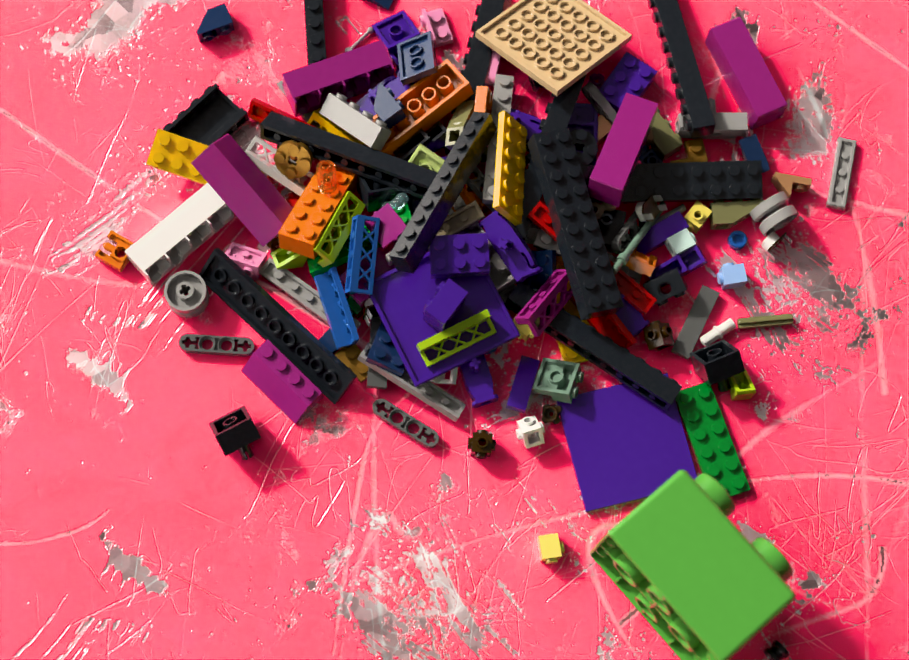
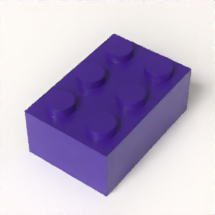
[599,52,657,113]
[429,233,490,279]
[423,279,468,332]

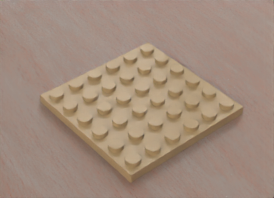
[475,0,632,96]

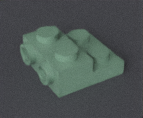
[532,358,584,403]

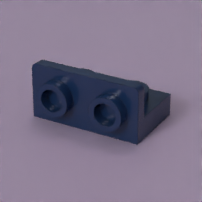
[526,250,556,289]

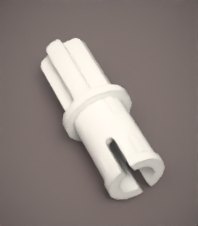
[700,318,736,347]

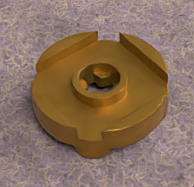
[274,140,313,179]

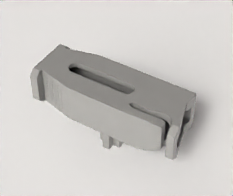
[675,98,748,139]

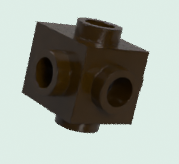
[643,320,675,351]
[467,430,496,459]

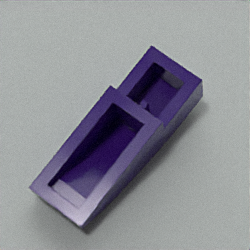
[635,211,689,255]
[648,245,708,287]
[506,355,540,413]

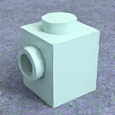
[664,228,696,257]

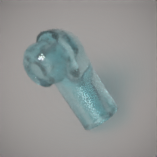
[382,192,409,210]

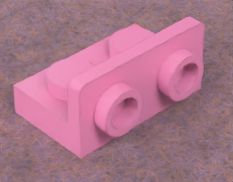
[419,8,453,48]
[225,242,267,281]

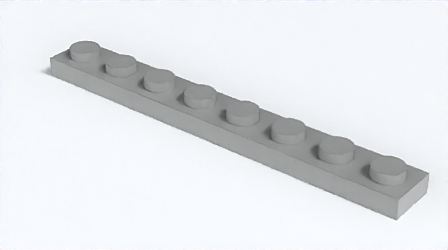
[482,74,514,205]

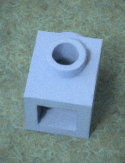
[717,262,748,290]

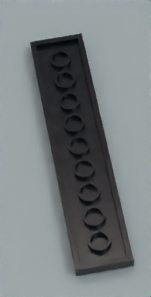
[199,248,357,404]

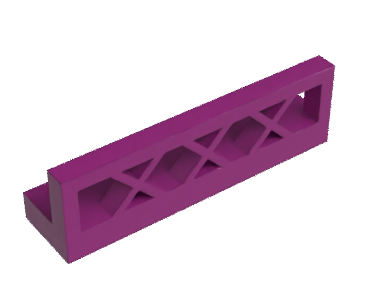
[515,269,573,337]

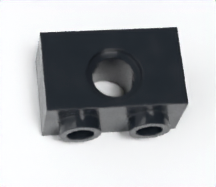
[643,267,688,306]

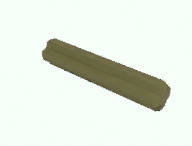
[737,314,794,329]

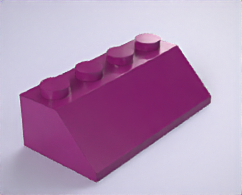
[241,339,323,424]

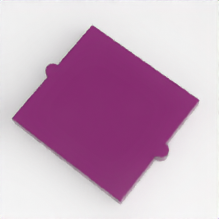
[364,203,407,249]

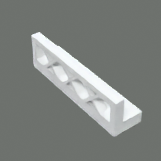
[245,135,314,196]

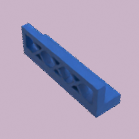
[344,214,380,295]
[314,267,360,350]

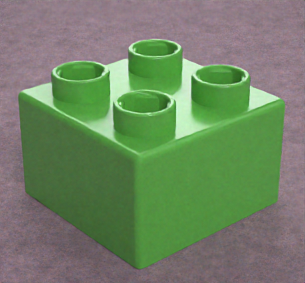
[590,470,796,660]

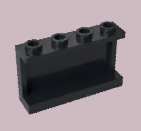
[163,84,249,146]

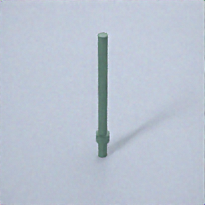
[612,202,667,275]

